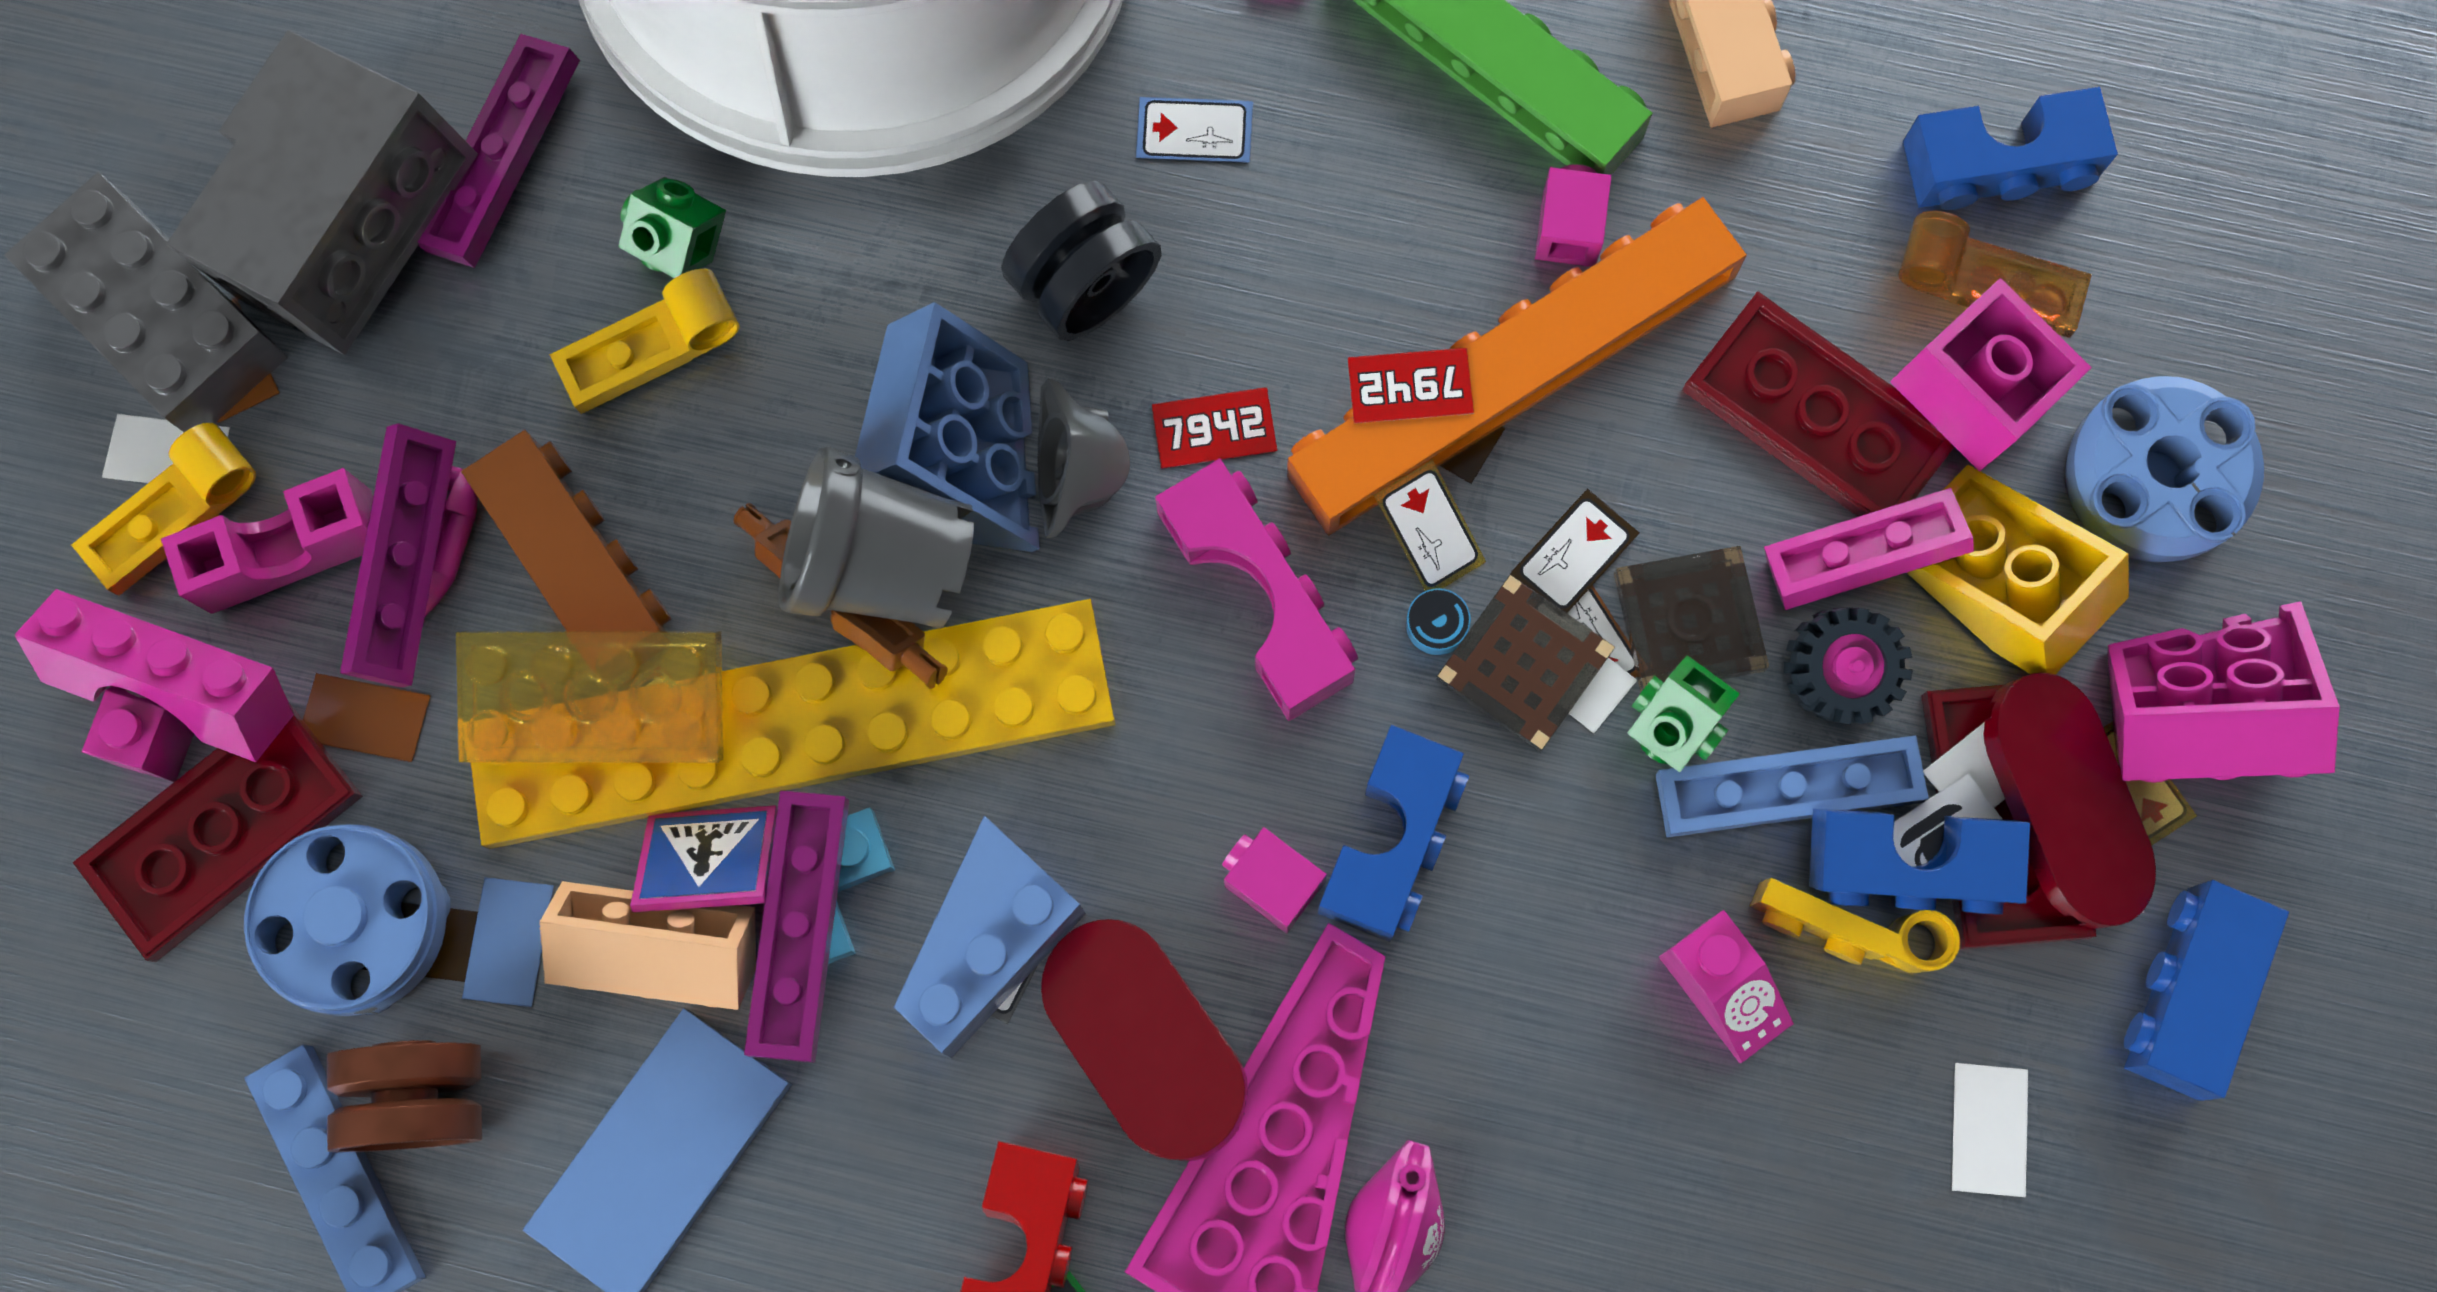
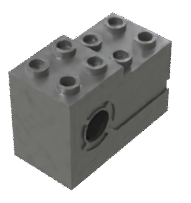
[166,30,478,355]

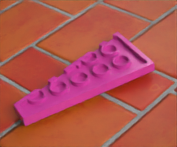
[1125,923,1386,1292]

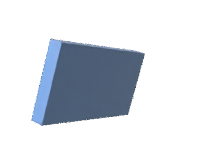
[522,1008,793,1292]

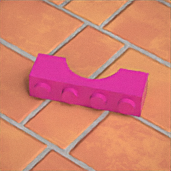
[1155,458,1358,722]
[14,589,294,762]

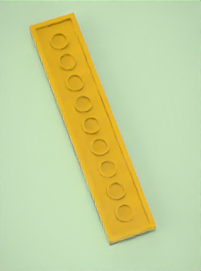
[465,599,1116,849]

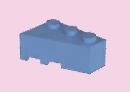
[894,816,1086,1058]

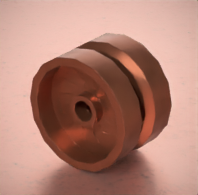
[327,1040,482,1152]

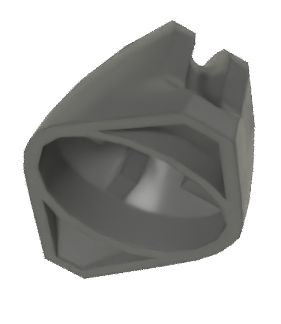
[1038,378,1130,538]

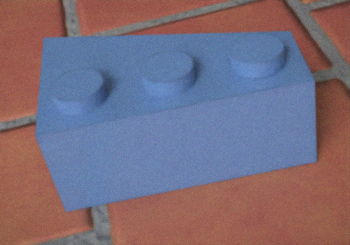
[855,302,1040,552]

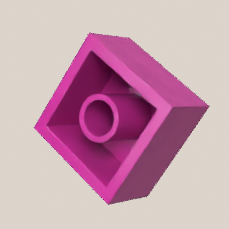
[1890,278,2092,472]

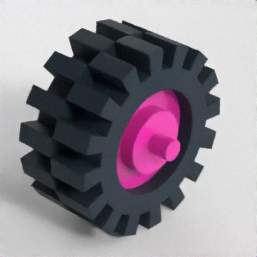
[1784,607,1913,725]

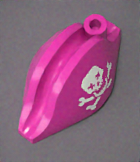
[1345,1140,1445,1292]

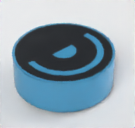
[1406,588,1471,655]

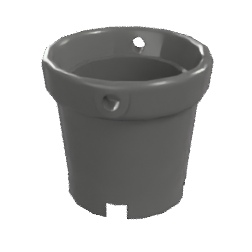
[779,447,974,629]

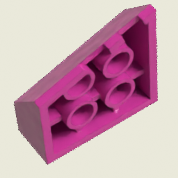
[2107,601,2340,783]

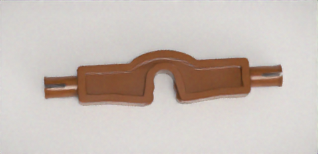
[733,503,948,689]

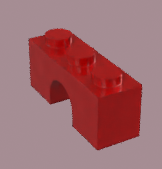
[960,1141,1089,1292]

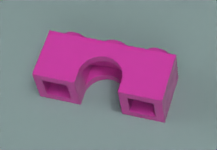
[161,468,373,614]

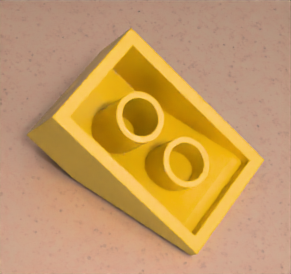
[1907,465,2129,675]

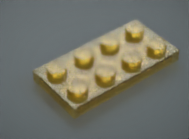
[456,631,723,763]

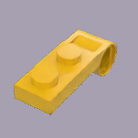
[549,269,740,414]
[71,423,256,596]
[1750,878,1960,973]

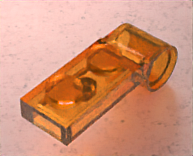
[1898,211,2092,338]

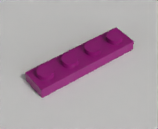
[417,33,580,268]
[340,423,457,687]
[744,790,849,1063]

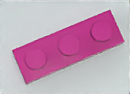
[1764,488,1974,610]

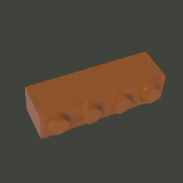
[461,429,674,685]

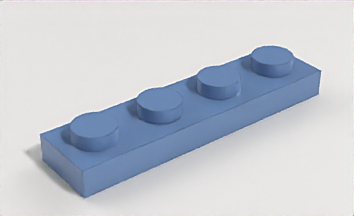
[1655,735,1929,837]
[244,1044,426,1292]

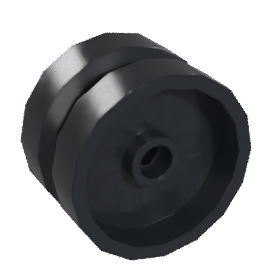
[1001,180,1162,341]

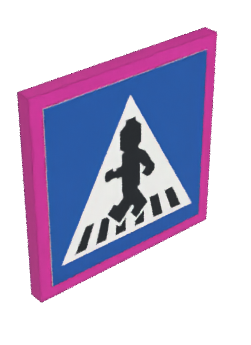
[630,805,777,913]

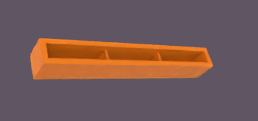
[1287,197,1747,536]

